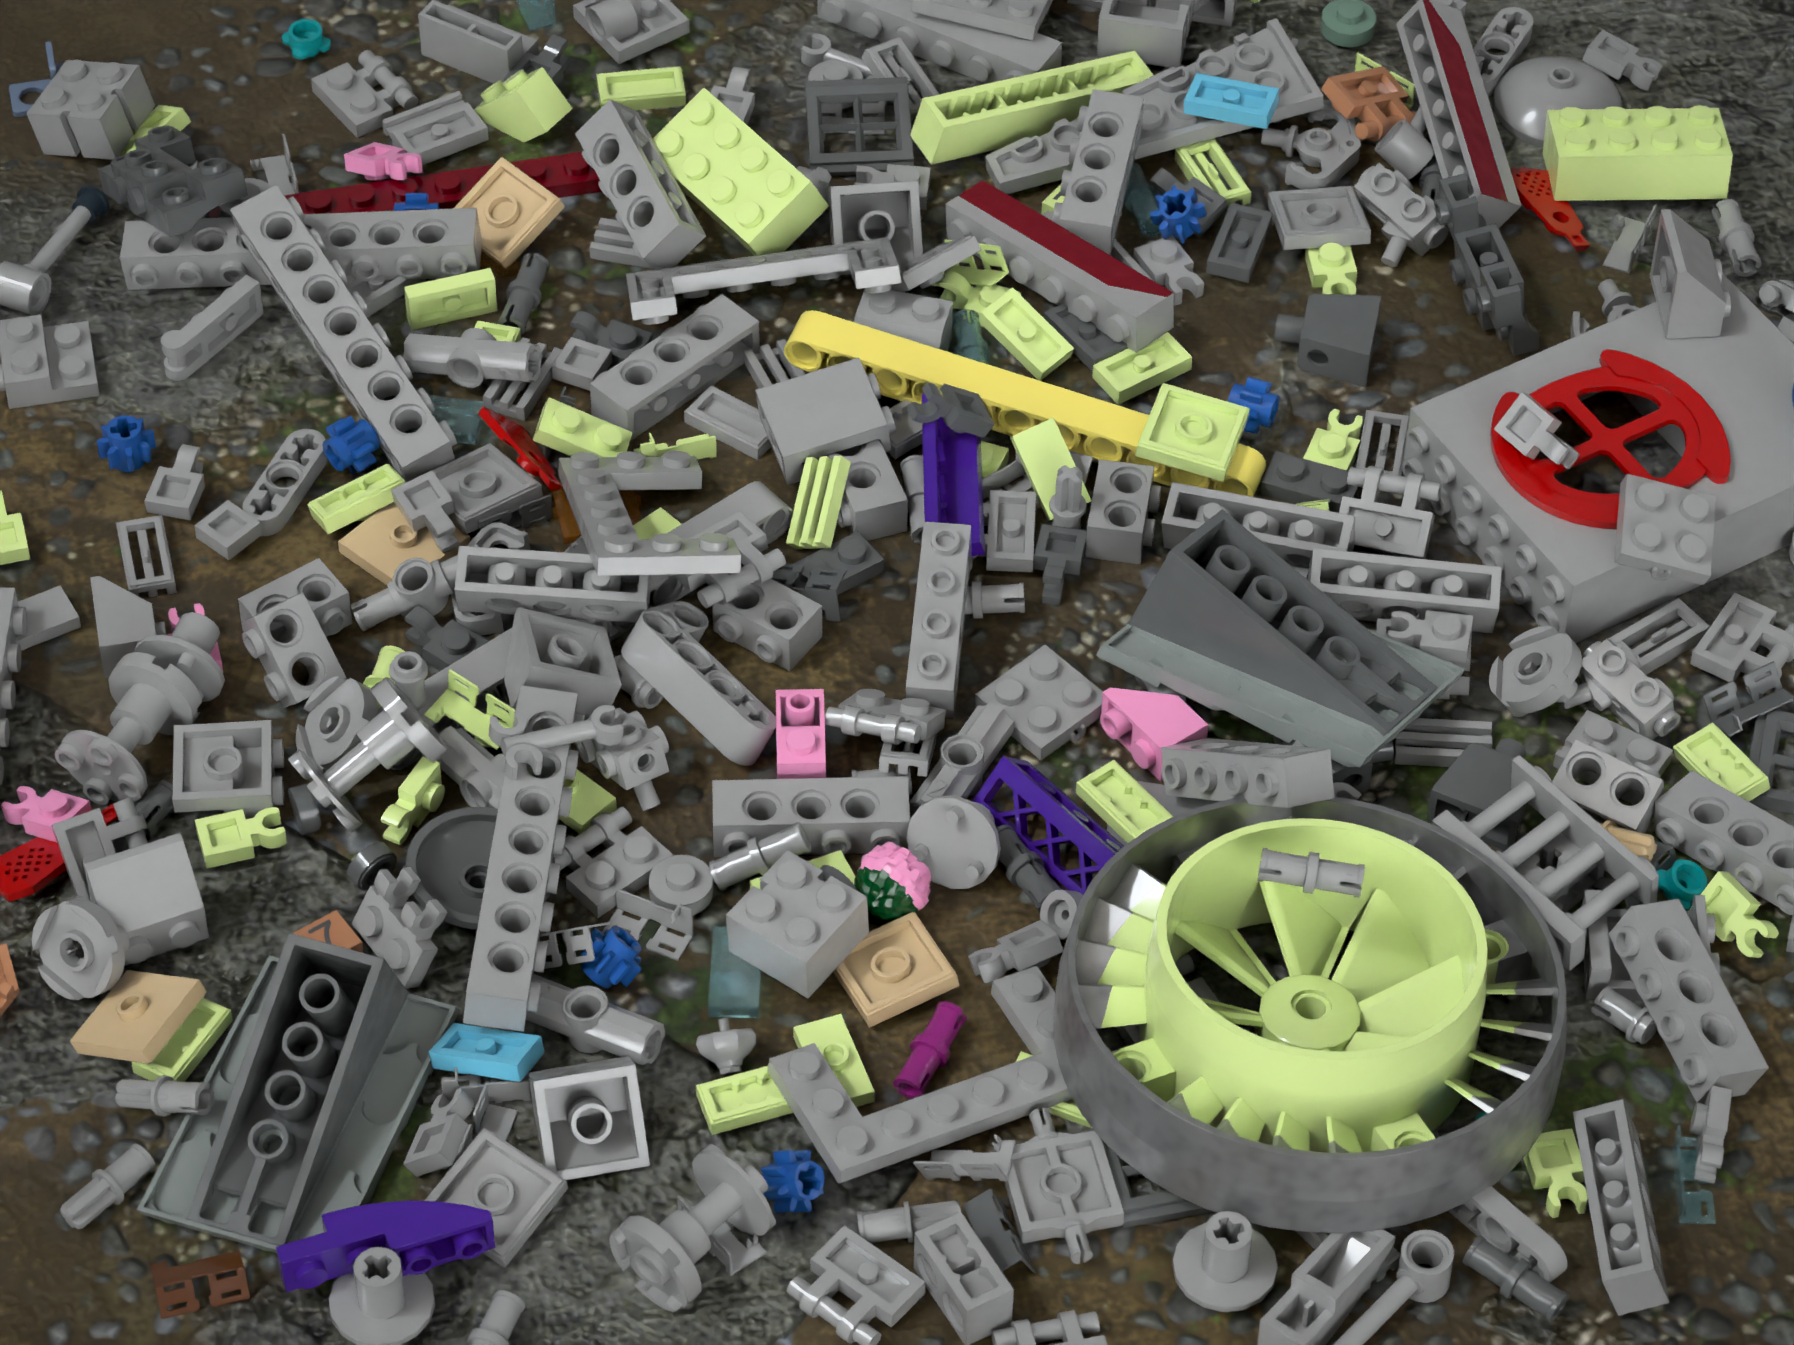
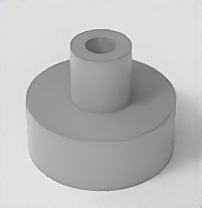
[1040,890,1083,940]

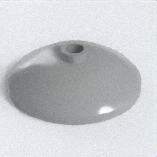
[1493,56,1622,147]

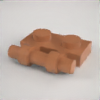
[1321,66,1417,142]

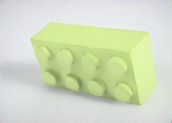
[653,88,829,256]
[1543,105,1733,201]

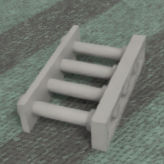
[1432,755,1659,971]

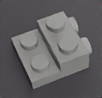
[0,314,100,409]
[172,720,285,819]

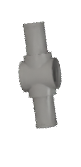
[350,544,480,631]

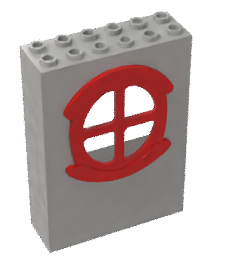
[1402,273,1794,643]

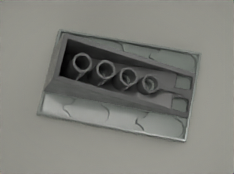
[1096,509,1465,768]
[137,933,460,1253]

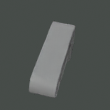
[621,601,776,766]

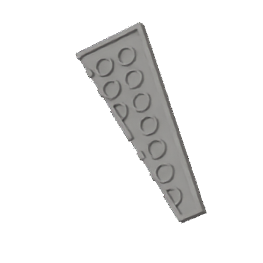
[985,18,1323,194]

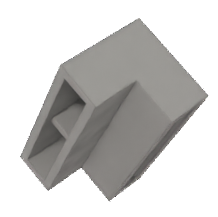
[418,0,538,84]

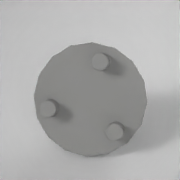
[134,612,225,702]
[906,795,1001,889]
[1172,1211,1278,1312]
[329,1247,435,1345]

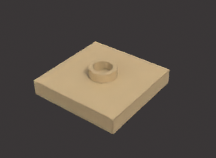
[453,157,565,270]
[338,502,470,585]
[833,912,959,1028]
[70,970,207,1064]

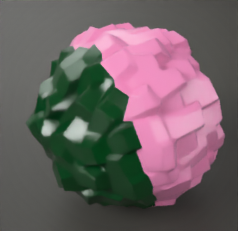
[854,842,932,922]

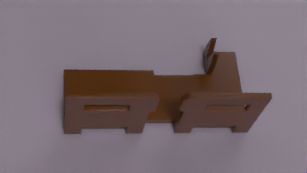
[150,1250,250,1319]

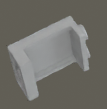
[755,358,896,485]
[1582,890,1720,1001]

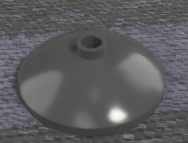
[406,807,555,929]

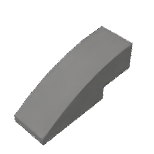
[1257,1229,1395,1345]

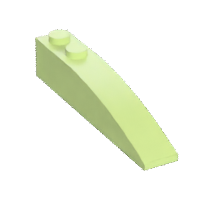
[910,51,1154,165]

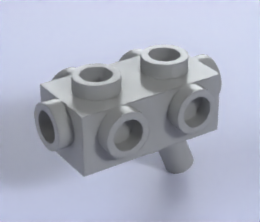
[1354,163,1449,267]
[1562,639,1681,740]
[575,708,669,811]

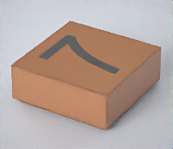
[293,910,364,953]

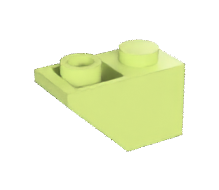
[474,67,573,142]

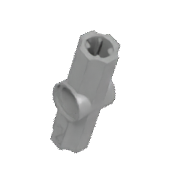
[403,328,542,388]
[909,702,1015,816]
[437,726,505,809]
[526,974,665,1065]

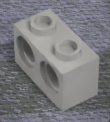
[1085,459,1161,564]
[238,558,352,643]
[712,579,822,672]
[241,592,346,708]
[1552,739,1665,834]
[914,1212,1014,1345]

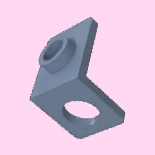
[9,41,64,117]

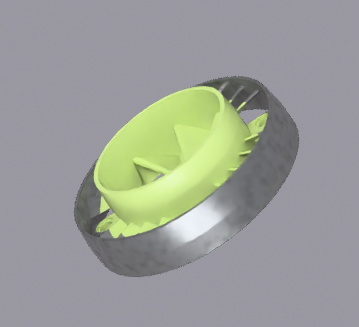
[1053,797,1567,1233]

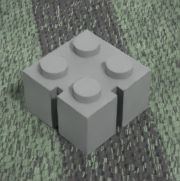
[1097,0,1195,68]
[27,60,155,160]
[726,850,869,998]

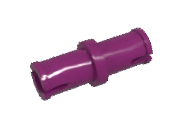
[893,1001,967,1099]

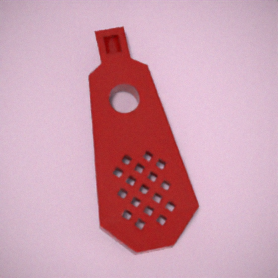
[1510,167,1590,252]
[477,407,562,491]
[0,804,118,902]

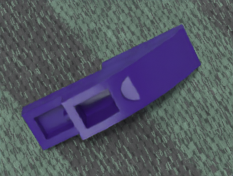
[276,1201,495,1292]

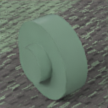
[1321,0,1376,47]

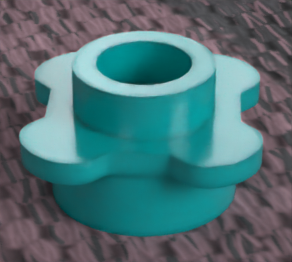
[282,19,331,59]
[1657,859,1707,911]

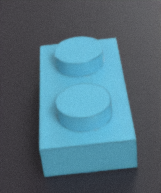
[1184,73,1279,129]
[429,1023,545,1082]

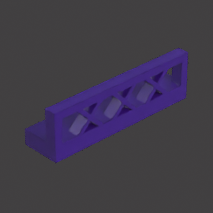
[922,393,985,557]
[973,756,1124,895]

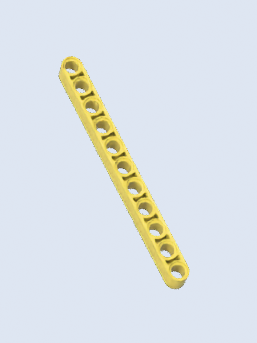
[784,310,1266,497]

